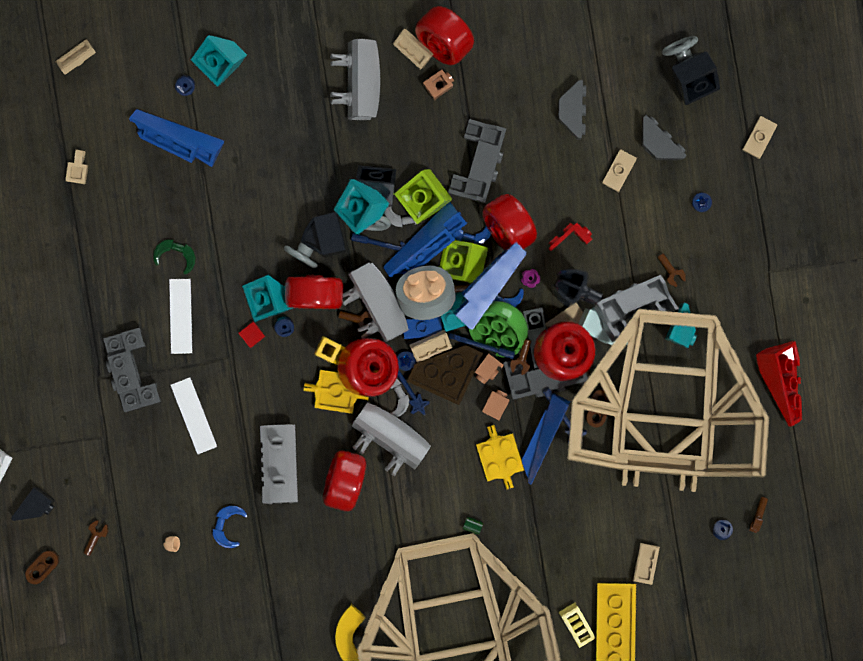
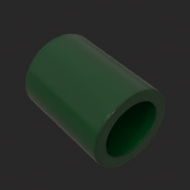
[463,517,483,535]

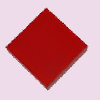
[239,321,266,348]

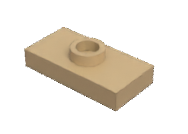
[393,29,434,69]
[56,39,96,75]
[742,116,777,159]
[602,149,637,192]
[545,303,583,327]
[410,330,452,363]
[633,543,660,585]

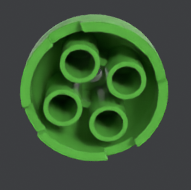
[469,301,528,357]

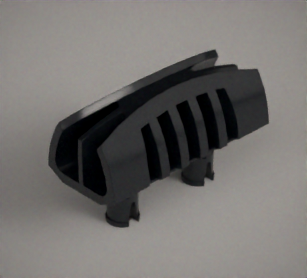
[551,269,602,308]

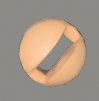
[163,536,180,552]

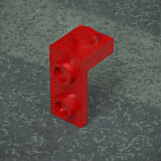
[548,223,592,252]

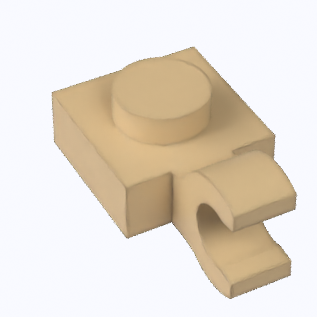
[65,150,88,184]

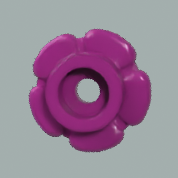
[521,269,540,288]

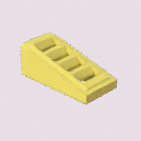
[559,603,596,648]

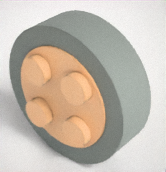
[396,266,456,320]

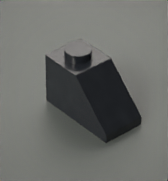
[11,487,55,521]

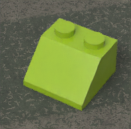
[394,169,452,224]
[439,240,488,283]

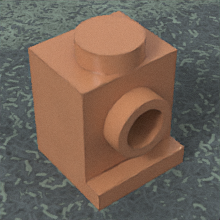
[423,70,454,101]
[475,354,504,384]

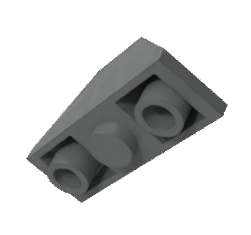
[558,80,586,140]
[642,115,687,160]
[523,308,546,368]

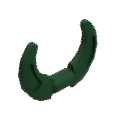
[153,240,196,275]

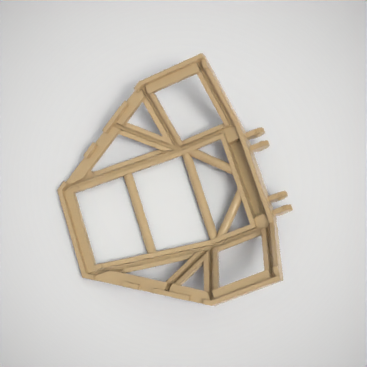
[568,309,769,492]
[357,533,560,661]

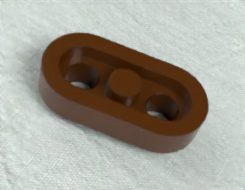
[586,390,610,427]
[25,551,59,584]

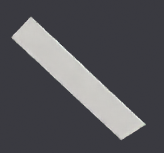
[170,279,192,354]
[171,378,217,454]

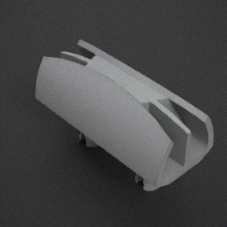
[330,39,380,120]
[343,263,409,342]
[352,403,431,476]
[260,425,298,504]

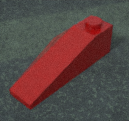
[756,341,802,427]

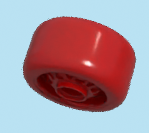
[415,6,474,65]
[482,194,537,250]
[285,275,343,309]
[534,321,595,381]
[338,338,399,396]
[323,450,366,511]

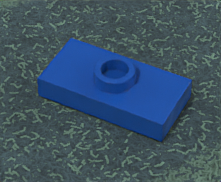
[404,317,442,339]

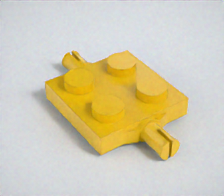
[304,370,369,414]
[476,425,524,490]

